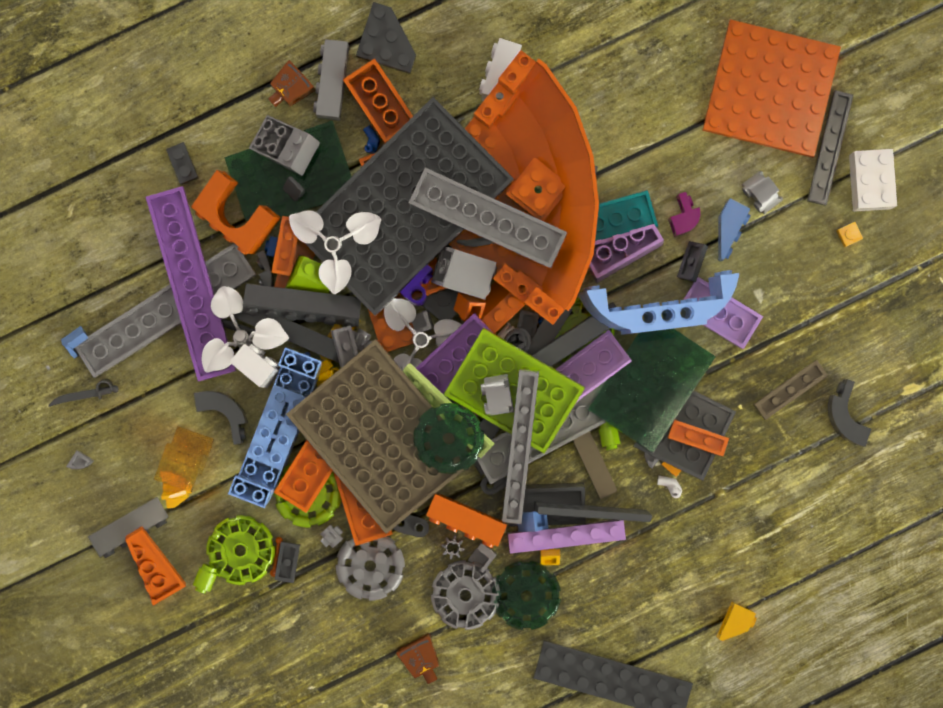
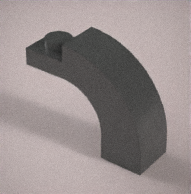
[828,379,871,447]
[194,391,248,445]

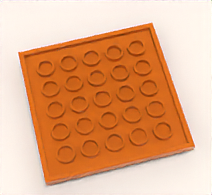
[702,19,841,158]

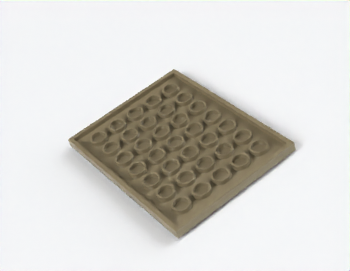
[286,339,476,534]

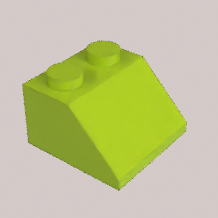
[285,255,330,293]

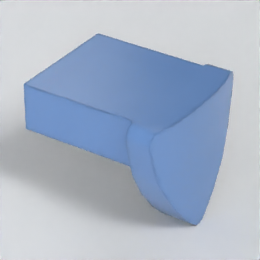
[61,326,88,359]

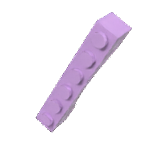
[507,520,626,554]

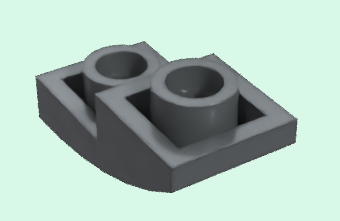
[256,250,274,287]

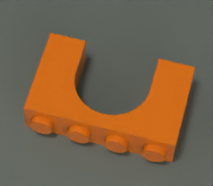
[191,170,281,255]

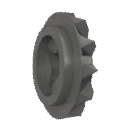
[504,328,532,352]

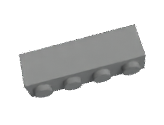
[313,39,349,121]

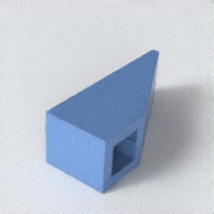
[718,198,751,261]

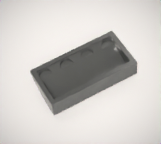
[509,483,586,527]

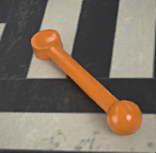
[270,537,283,577]

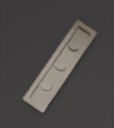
[753,360,828,420]

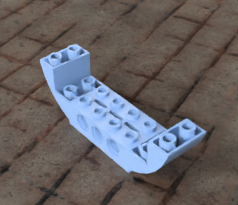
[578,270,739,335]
[228,347,322,508]

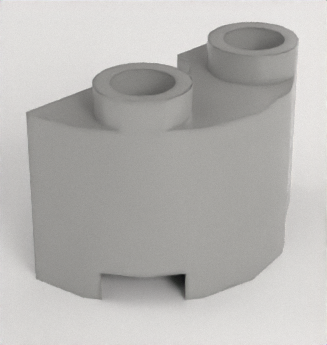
[741,171,783,215]
[481,374,514,416]

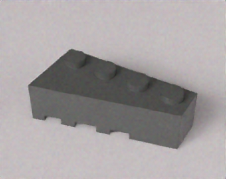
[88,497,169,558]

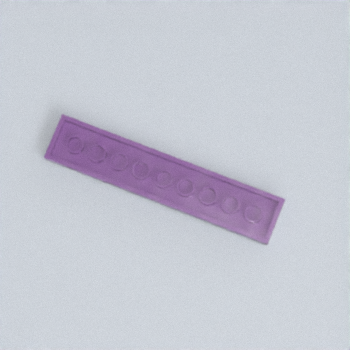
[146,186,236,382]

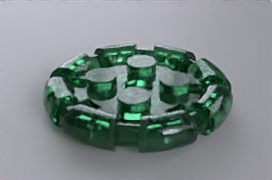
[413,403,484,474]
[492,561,561,630]

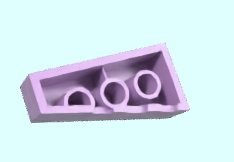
[588,224,664,283]

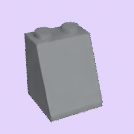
[431,247,497,299]

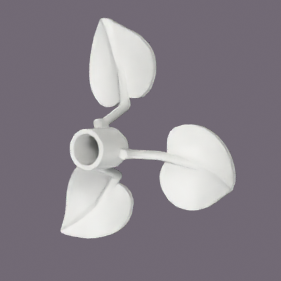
[289,211,381,294]
[202,286,289,373]
[384,298,462,370]

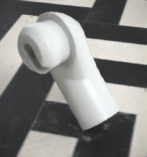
[657,475,682,498]

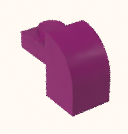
[668,192,701,237]

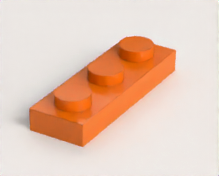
[271,216,298,276]
[667,420,729,457]

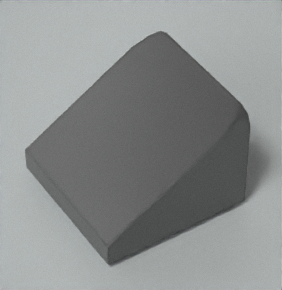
[283,176,306,201]

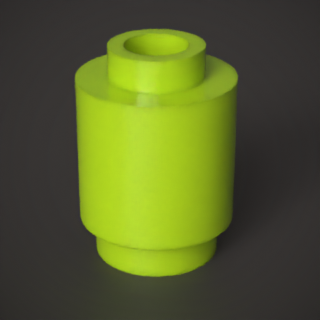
[598,421,621,451]
[193,563,217,594]

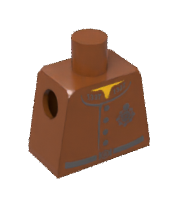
[268,60,316,107]
[396,633,439,684]

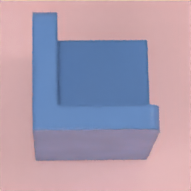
[518,511,549,532]

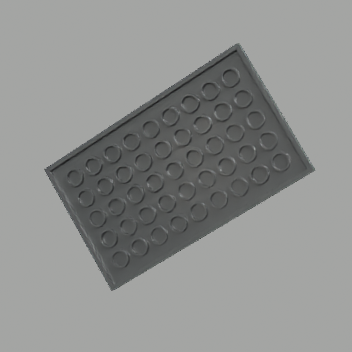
[305,97,514,316]

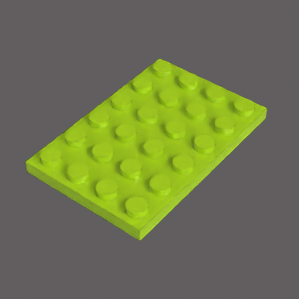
[444,327,585,454]

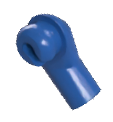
[363,125,380,154]

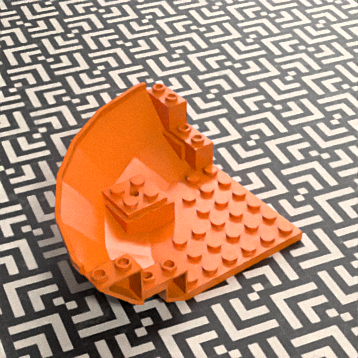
[449,50,599,325]

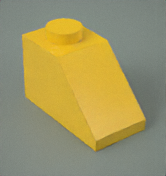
[716,602,757,641]

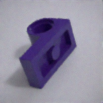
[400,264,433,306]

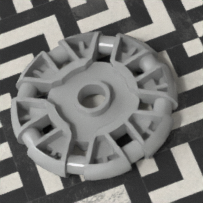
[336,536,405,601]
[431,560,500,630]

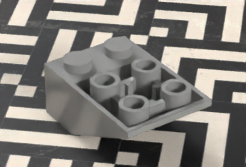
[249,115,320,176]

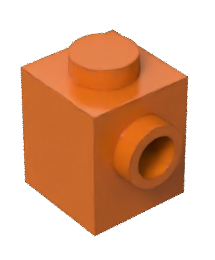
[454,292,486,320]

